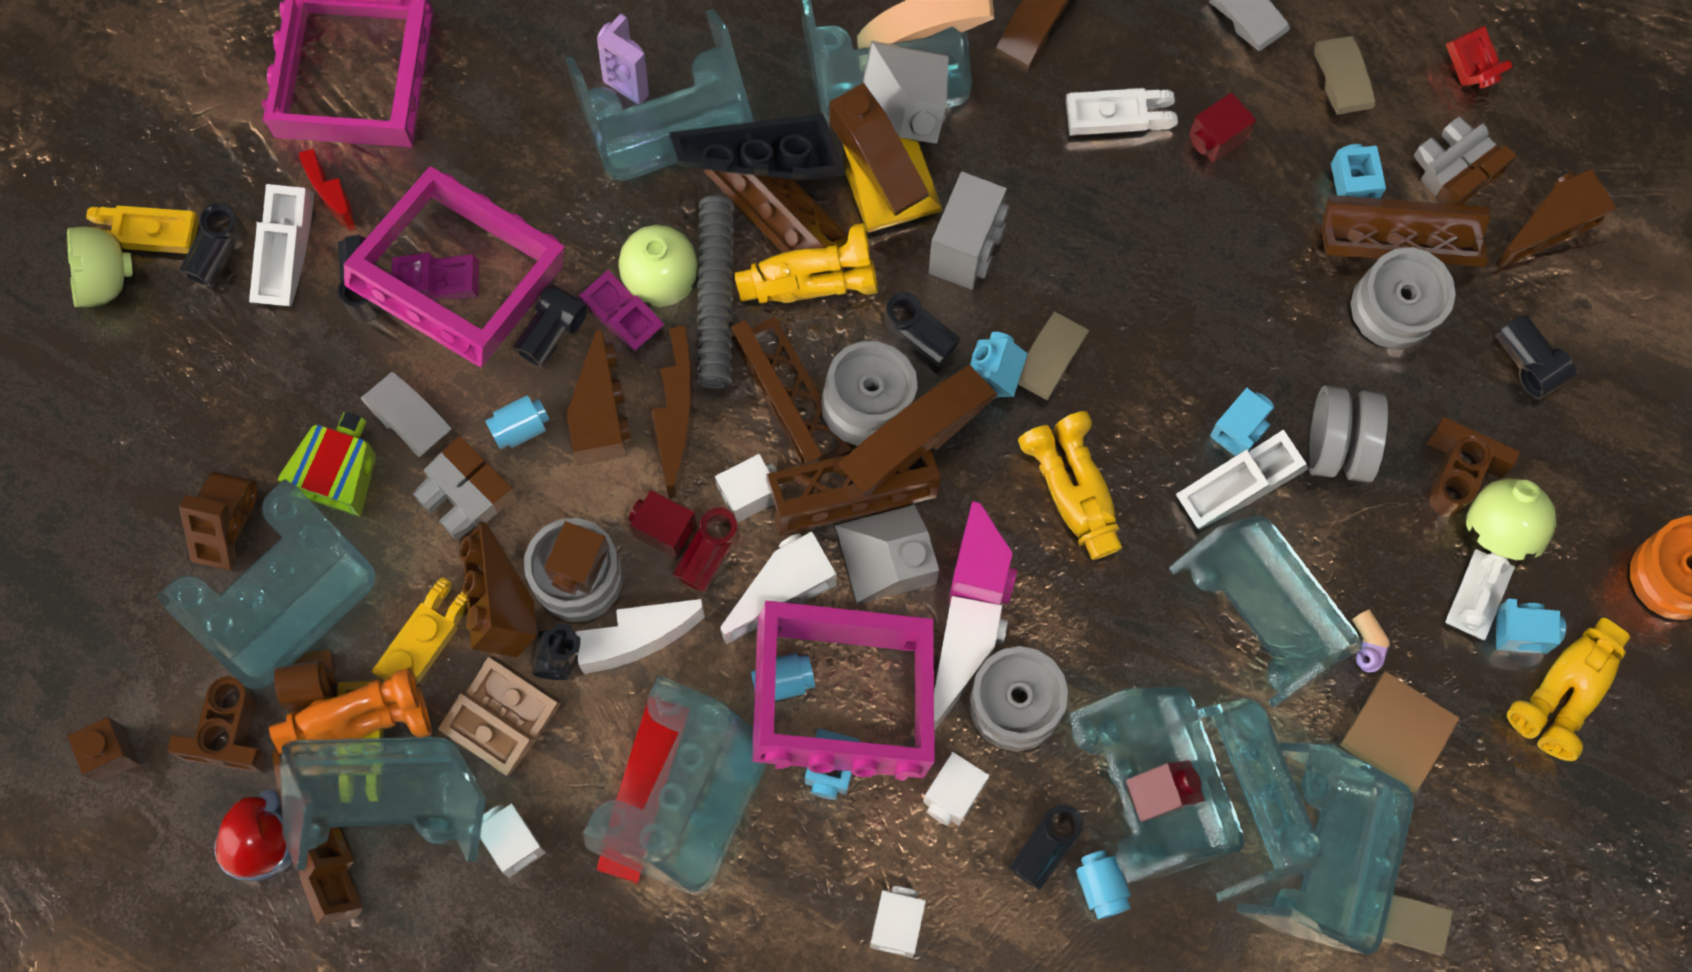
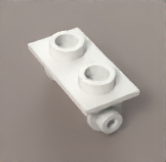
[1445,549,1515,640]

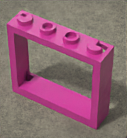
[261,0,434,147]
[344,166,565,368]
[752,600,935,781]

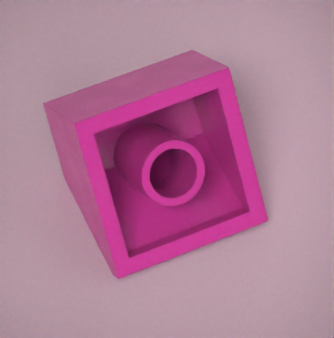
[948,501,1018,605]

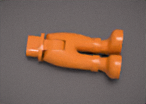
[269,667,432,754]

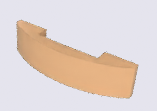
[857,0,994,72]

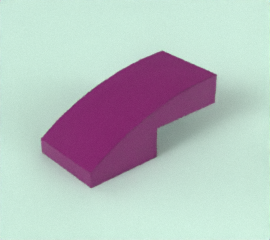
[391,253,479,300]
[578,270,664,352]

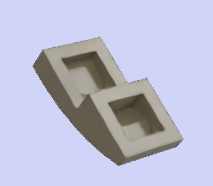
[1314,36,1375,115]
[1018,311,1090,401]
[1349,888,1453,956]

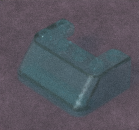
[156,479,375,689]
[583,675,768,894]
[1068,687,1244,883]

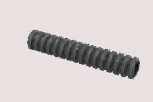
[696,195,734,389]

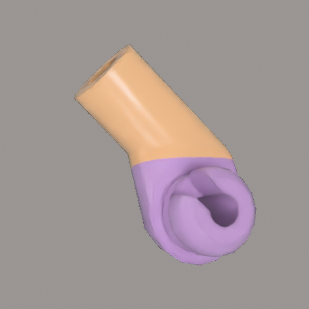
[1352,609,1390,672]

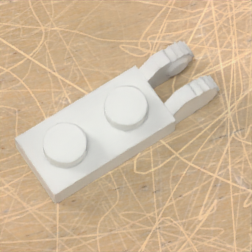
[1066,88,1178,135]

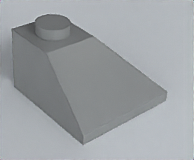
[862,40,949,144]
[835,505,939,605]

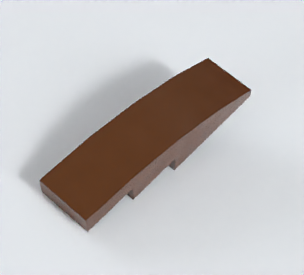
[651,325,693,499]
[837,365,998,498]
[272,746,363,925]

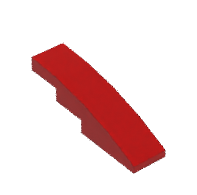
[596,697,691,883]

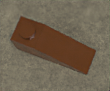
[830,82,929,216]
[1496,169,1616,269]

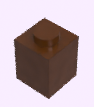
[544,521,610,594]
[67,717,140,784]

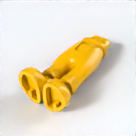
[735,223,878,304]
[1018,411,1122,560]
[1507,618,1630,761]

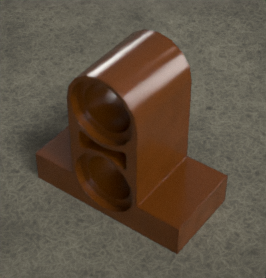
[1426,417,1520,517]
[179,472,258,571]
[274,649,338,713]
[167,676,268,773]

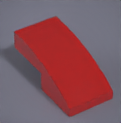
[298,149,357,232]

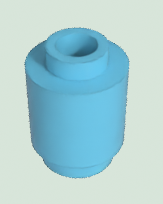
[485,395,550,450]
[751,652,816,701]
[1076,850,1131,920]

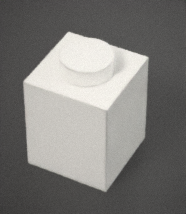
[715,454,783,523]
[923,752,990,826]
[474,803,546,878]
[870,886,926,958]

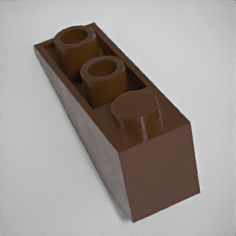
[567,330,632,466]
[459,522,538,658]

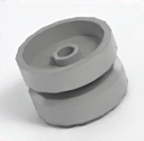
[1350,247,1456,349]
[821,341,918,446]
[1308,385,1388,483]
[524,518,623,623]
[969,646,1068,752]

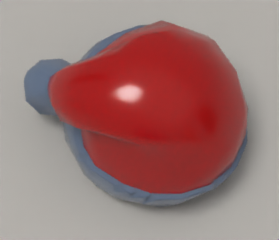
[214,789,294,881]

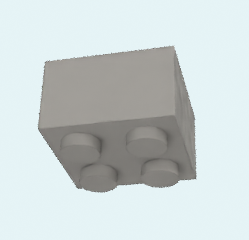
[928,171,1010,290]

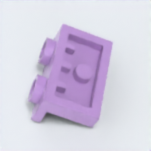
[597,14,649,106]

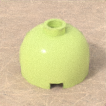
[618,224,699,307]
[67,226,132,307]
[1466,479,1556,560]

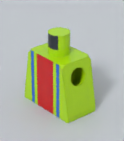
[278,412,376,517]

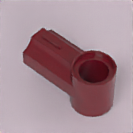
[673,507,740,594]

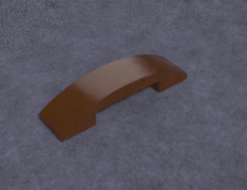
[995,0,1070,69]

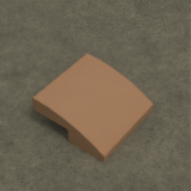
[438,656,562,776]
[1339,671,1459,793]

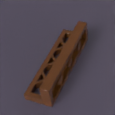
[705,170,848,275]
[1321,195,1491,267]
[731,316,852,465]
[766,449,941,536]

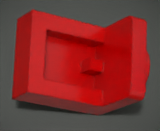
[1445,26,1513,89]

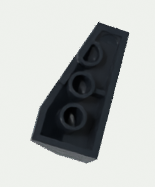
[669,113,845,180]

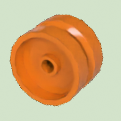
[1630,515,1692,620]

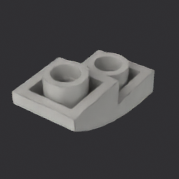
[1209,0,1290,51]
[360,372,452,457]

